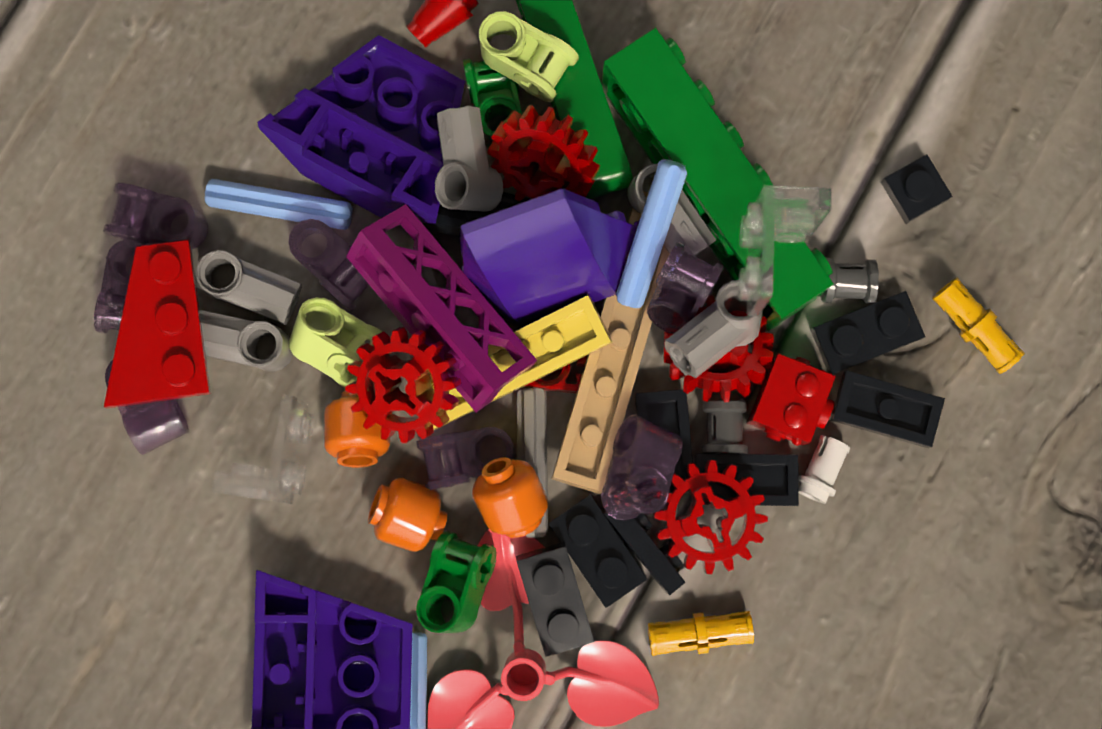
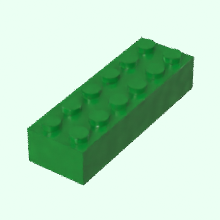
[602,28,834,332]

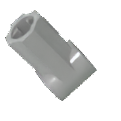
[435,106,503,212]
[628,164,716,266]
[196,250,302,325]
[665,280,764,378]
[200,310,293,372]

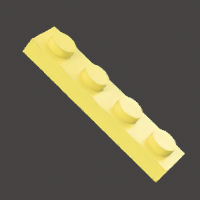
[405,295,613,430]

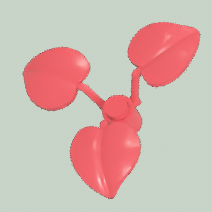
[427,529,659,729]

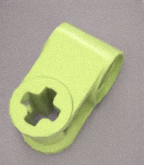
[479,11,579,102]
[289,297,391,388]

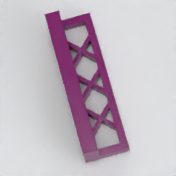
[346,204,537,413]

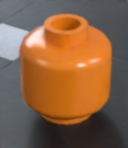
[324,391,390,468]
[472,457,548,538]
[368,478,448,552]

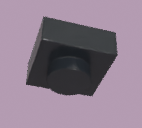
[881,154,953,224]

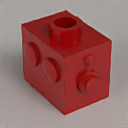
[747,353,836,446]

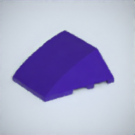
[258,35,465,223]
[461,188,640,327]
[251,569,413,729]

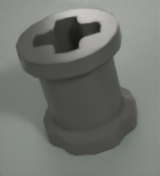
[820,258,879,304]
[702,401,748,454]

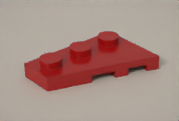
[104,240,211,409]

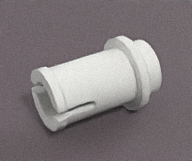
[798,435,850,504]

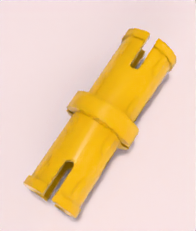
[932,277,1025,374]
[647,610,754,656]

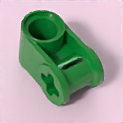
[462,58,522,148]
[416,530,497,633]

